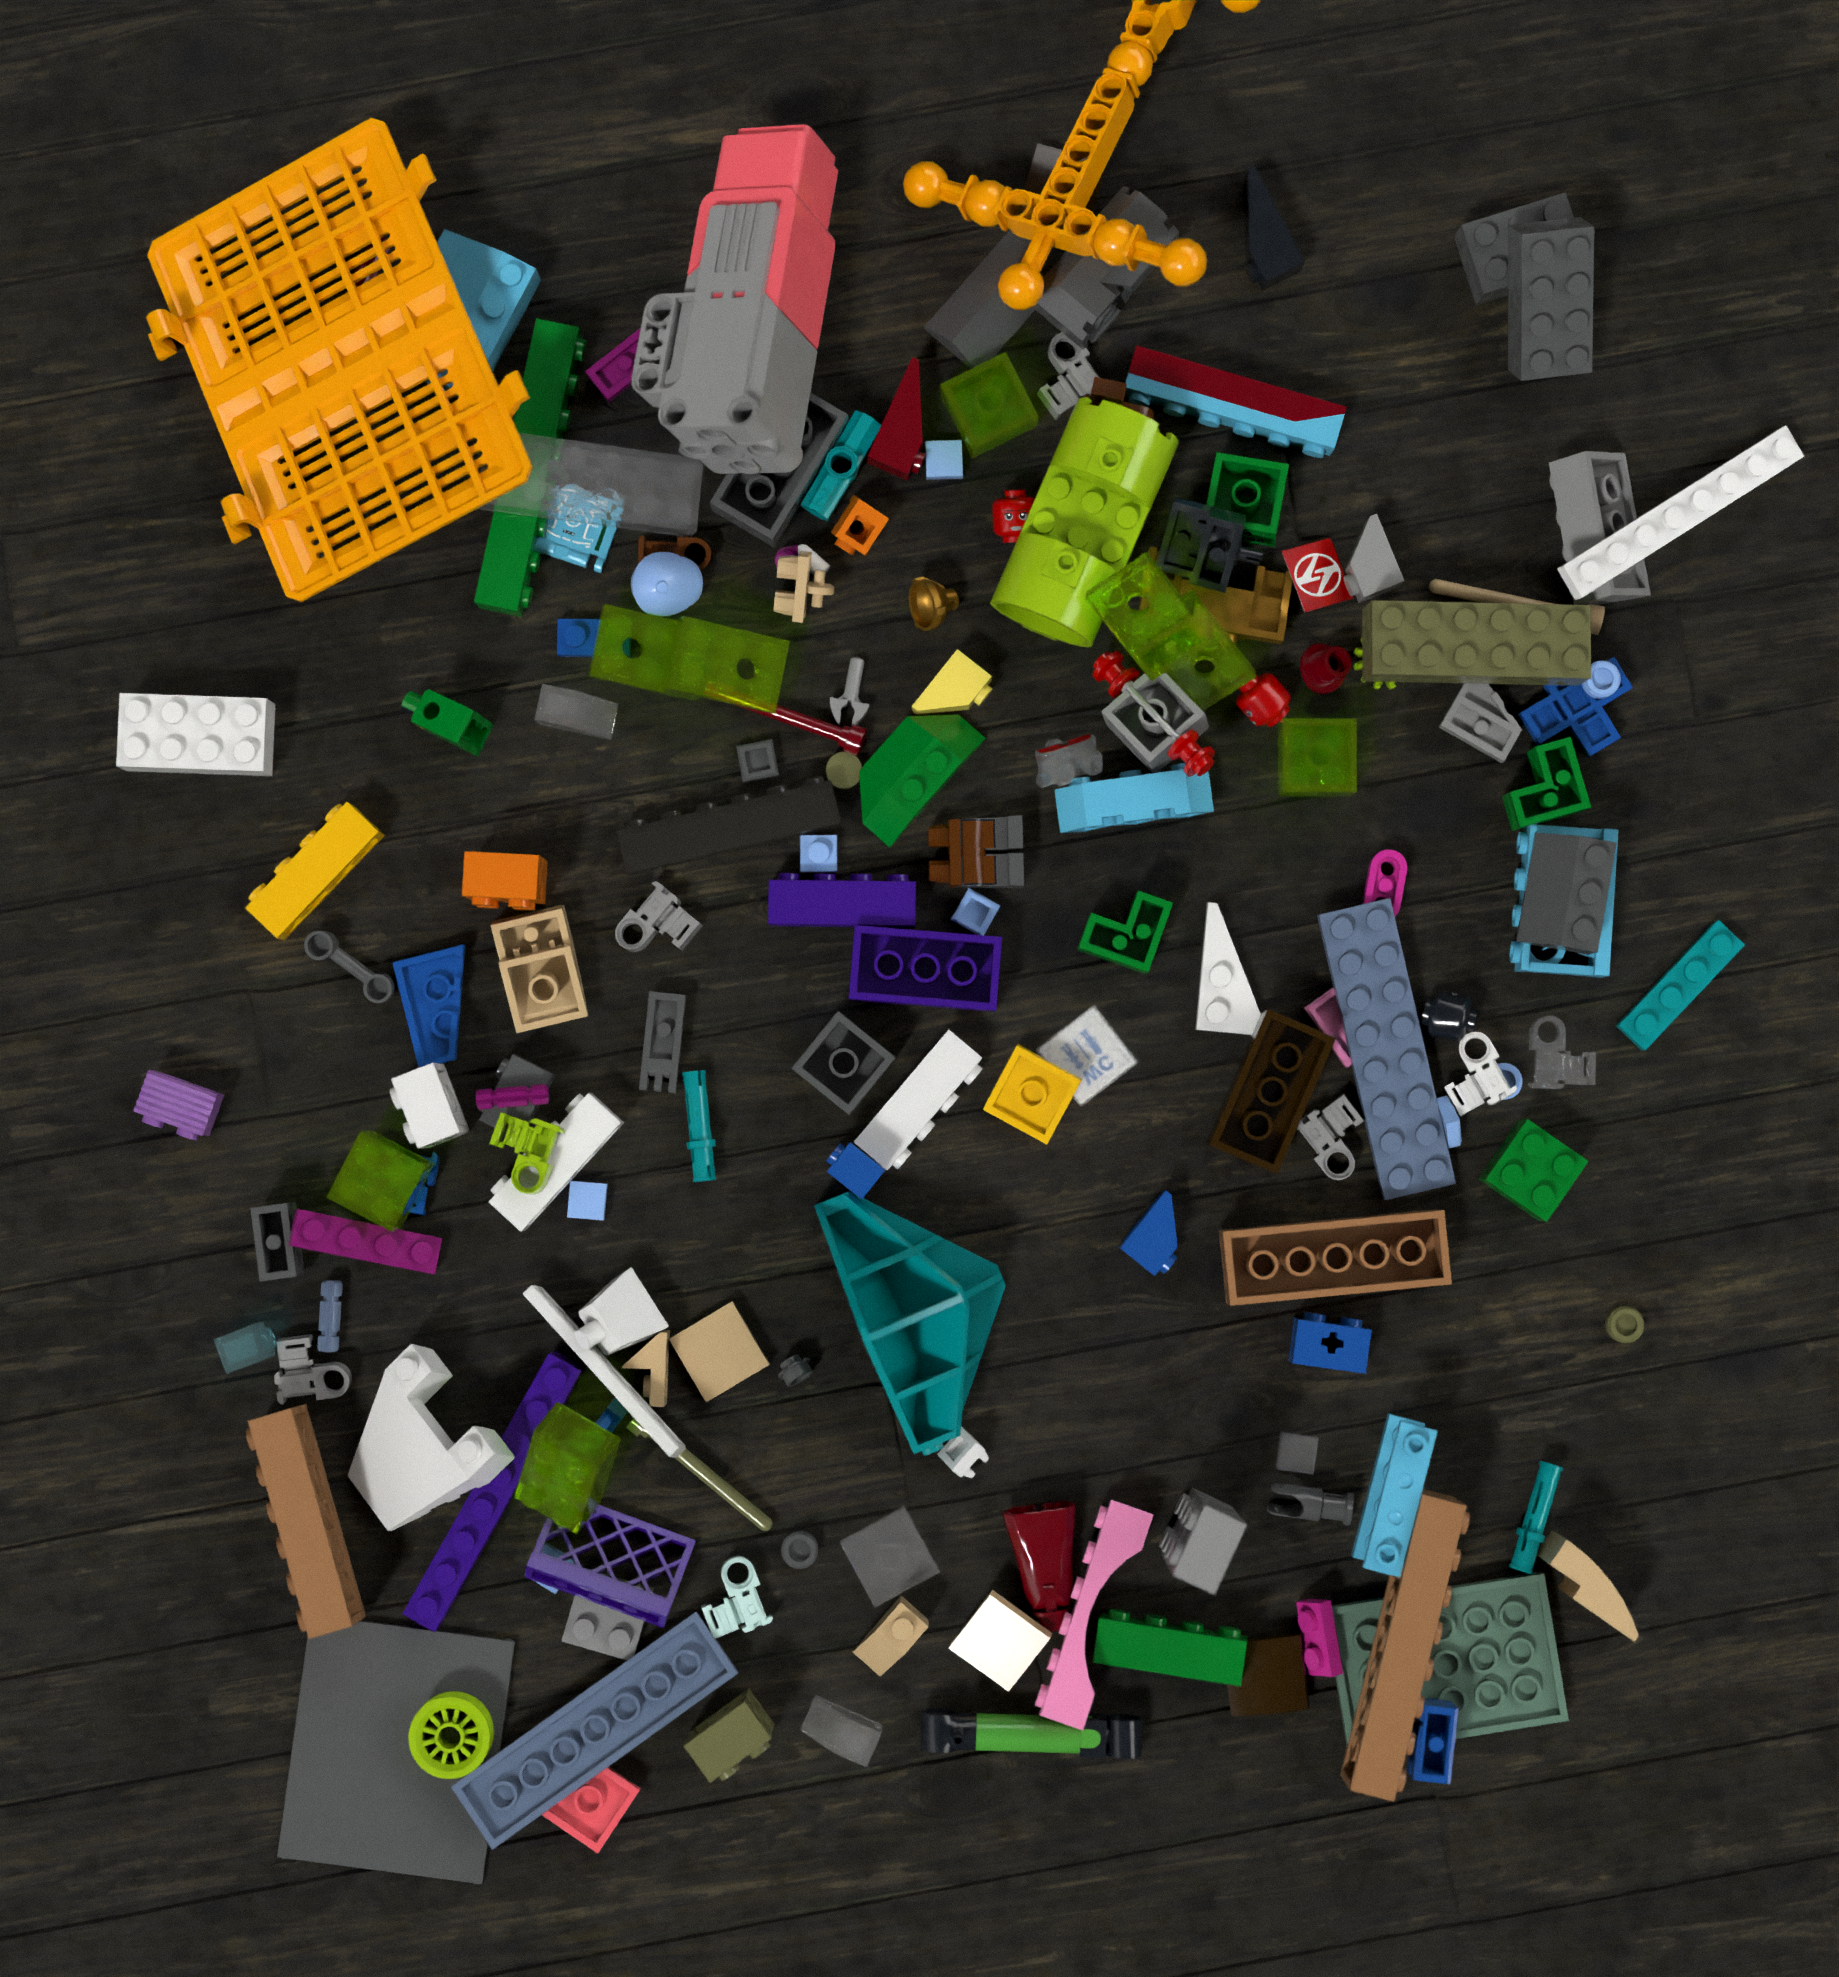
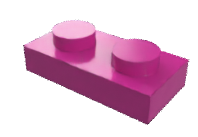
[1296,1599,1343,1677]

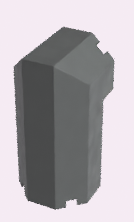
[1032,186,1179,349]

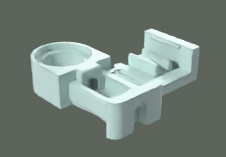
[701,1555,773,1639]

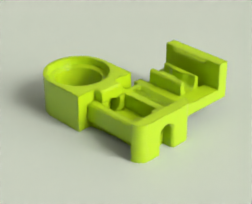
[489,1112,565,1195]

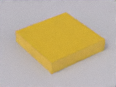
[983,1044,1083,1144]

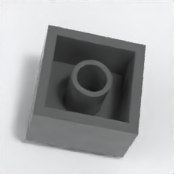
[792,1011,896,1115]

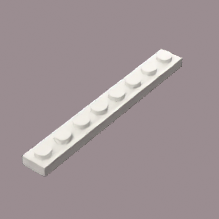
[1557,426,1804,600]

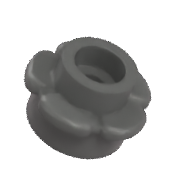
[778,1354,813,1387]

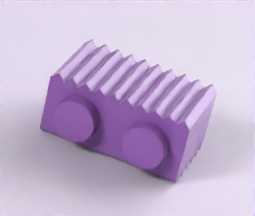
[134,1070,224,1141]

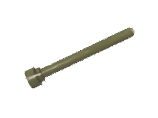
[626,1417,773,1531]

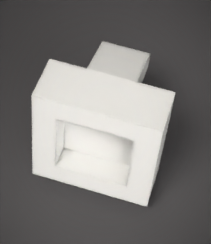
[937,1427,989,1478]

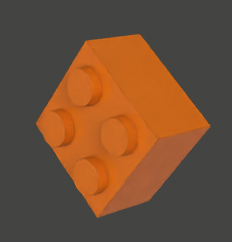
[462,851,548,911]

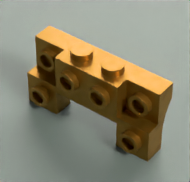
[1137,546,1293,645]

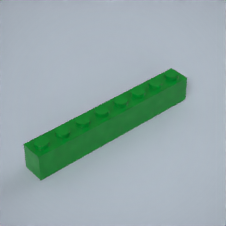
[474,318,587,617]

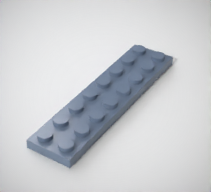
[1317,898,1456,1200]
[451,1612,739,1850]

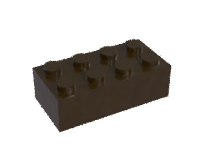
[1206,1008,1336,1174]

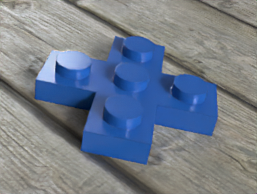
[1518,657,1633,758]

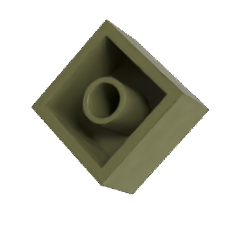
[684,1688,774,1783]

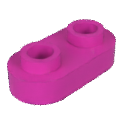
[1362,849,1407,916]

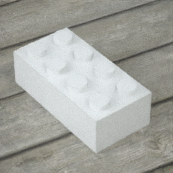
[116,693,275,776]

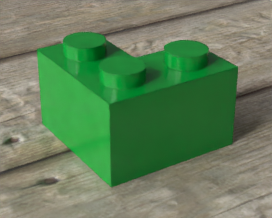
[1502,737,1591,831]
[1077,890,1173,974]

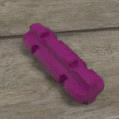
[476,1084,549,1109]

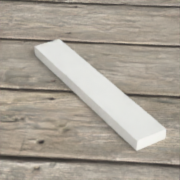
[523,1285,686,1458]

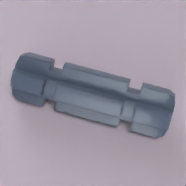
[317,1280,343,1352]

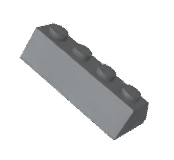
[1549,451,1651,605]

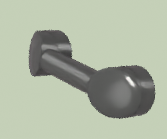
[304,930,395,1003]

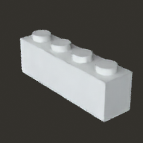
[854,1030,983,1170]
[489,1093,624,1232]

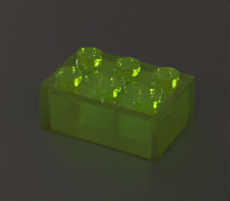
[514,1401,621,1534]

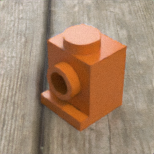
[831,495,889,556]

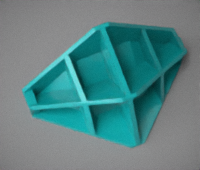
[814,1191,1006,1456]

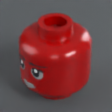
[992,489,1035,542]
[1236,673,1291,727]

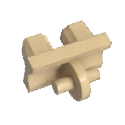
[773,551,835,623]

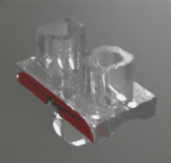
[1035,733,1103,788]

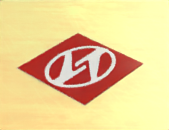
[1282,538,1353,612]

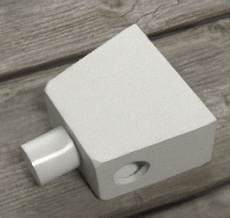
[575,1267,669,1355]

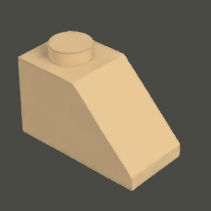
[853,1596,929,1676]

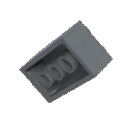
[1508,217,1594,381]
[710,392,849,548]

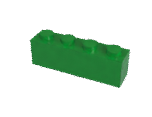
[1093,1609,1248,1686]

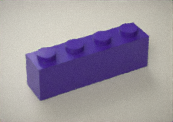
[768,873,916,928]

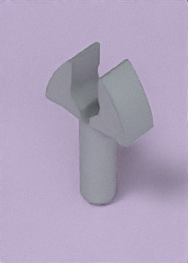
[830,657,870,725]

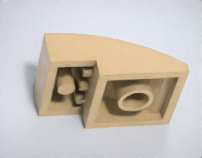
[490,904,588,1033]
[1537,1530,1639,1642]

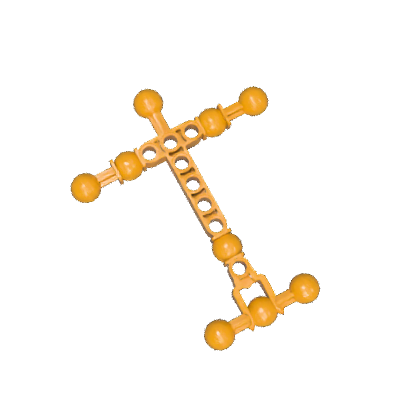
[903,0,1261,310]

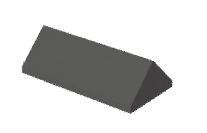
[924,230,1064,376]

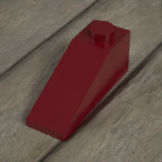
[868,357,926,481]

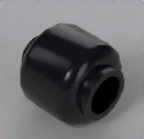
[1422,991,1478,1041]

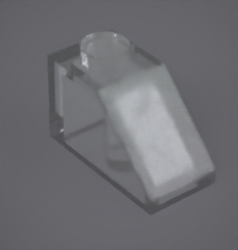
[535,684,618,740]
[800,1695,882,1768]

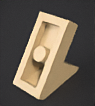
[622,1330,670,1407]

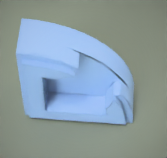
[1436,1096,1462,1149]

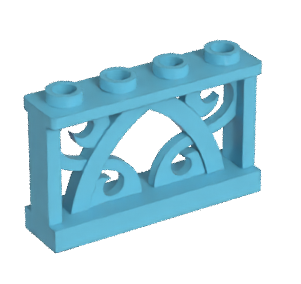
[1509,824,1618,978]

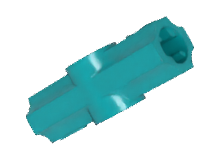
[801,410,881,521]

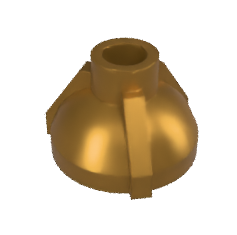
[909,577,959,631]

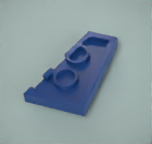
[392,944,466,1068]

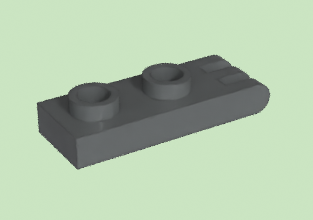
[639,991,687,1094]

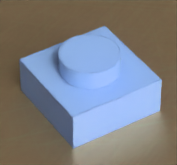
[800,835,837,873]

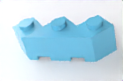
[1054,763,1214,833]

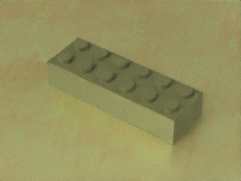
[1362,600,1591,686]

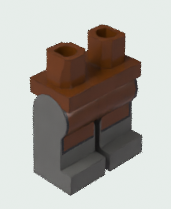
[928,815,1024,888]

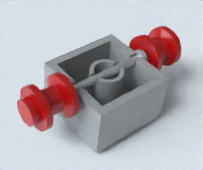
[1092,651,1215,777]

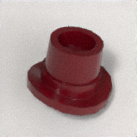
[1300,643,1352,694]

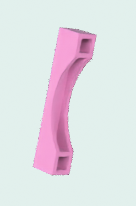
[1035,1500,1154,1730]

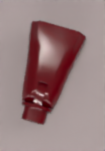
[1002,1501,1076,1632]

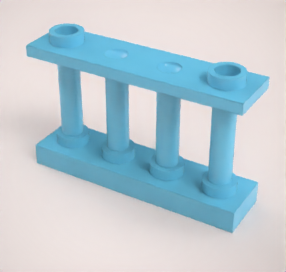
[1351,1413,1437,1578]

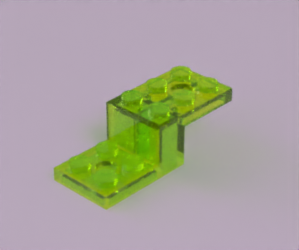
[1085,552,1256,711]
[588,604,790,714]

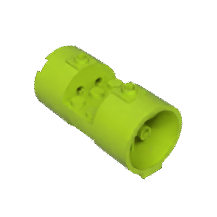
[990,397,1179,647]

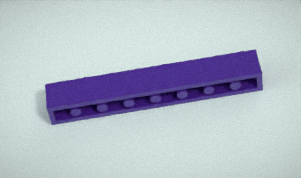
[403,1350,586,1632]

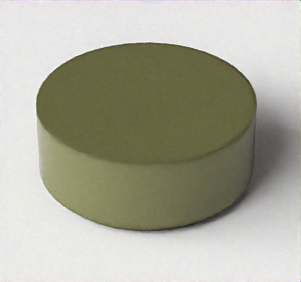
[826,752,862,790]
[1605,1306,1644,1343]

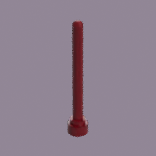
[698,680,867,756]

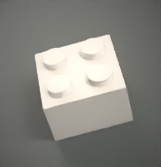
[389,1063,470,1148]

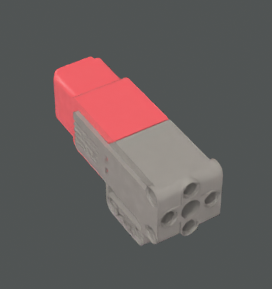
[632,124,838,474]

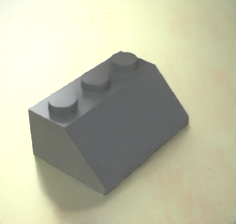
[1516,833,1617,955]

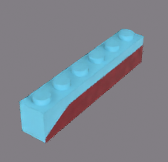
[1125,345,1347,458]

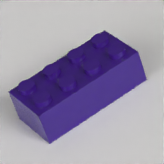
[849,925,1002,1012]

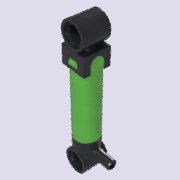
[920,1708,1143,1759]

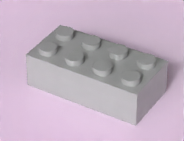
[1159,1488,1247,1595]

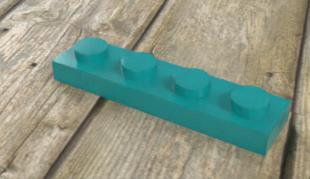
[1616,920,1745,1051]

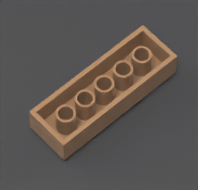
[1219,1209,1452,1306]
[246,1404,366,1639]

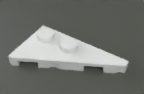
[1195,902,1261,1035]

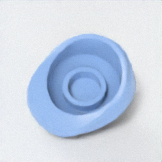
[630,552,703,617]

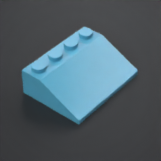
[424,229,541,398]

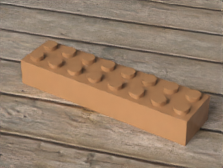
[1340,1489,1470,1802]

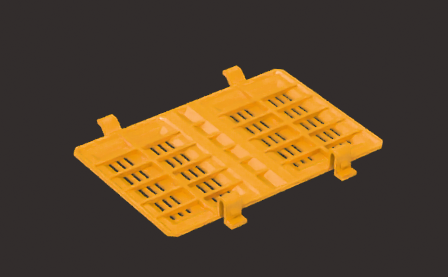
[146,118,533,602]

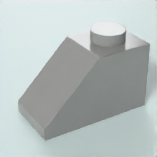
[1343,514,1404,603]

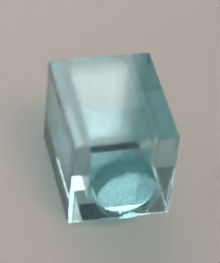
[214,1321,277,1374]

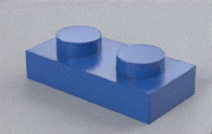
[557,619,632,658]

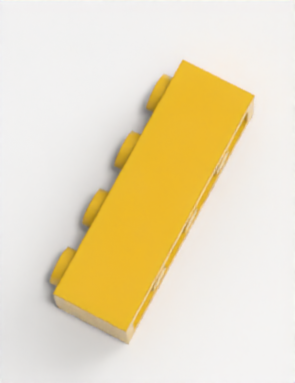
[245,802,385,941]

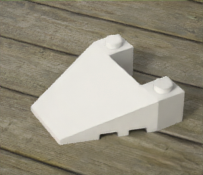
[347,1344,515,1531]

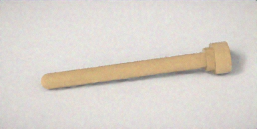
[1429,579,1605,635]

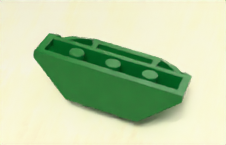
[859,715,986,848]

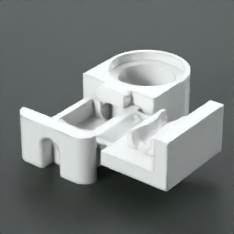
[1444,1032,1517,1117]

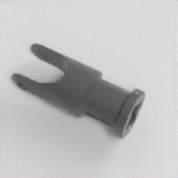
[1267,1483,1354,1526]

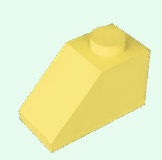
[912,649,992,715]

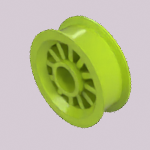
[408,1691,494,1779]

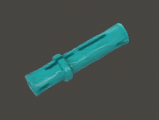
[682,1070,717,1182]
[1509,1461,1563,1574]

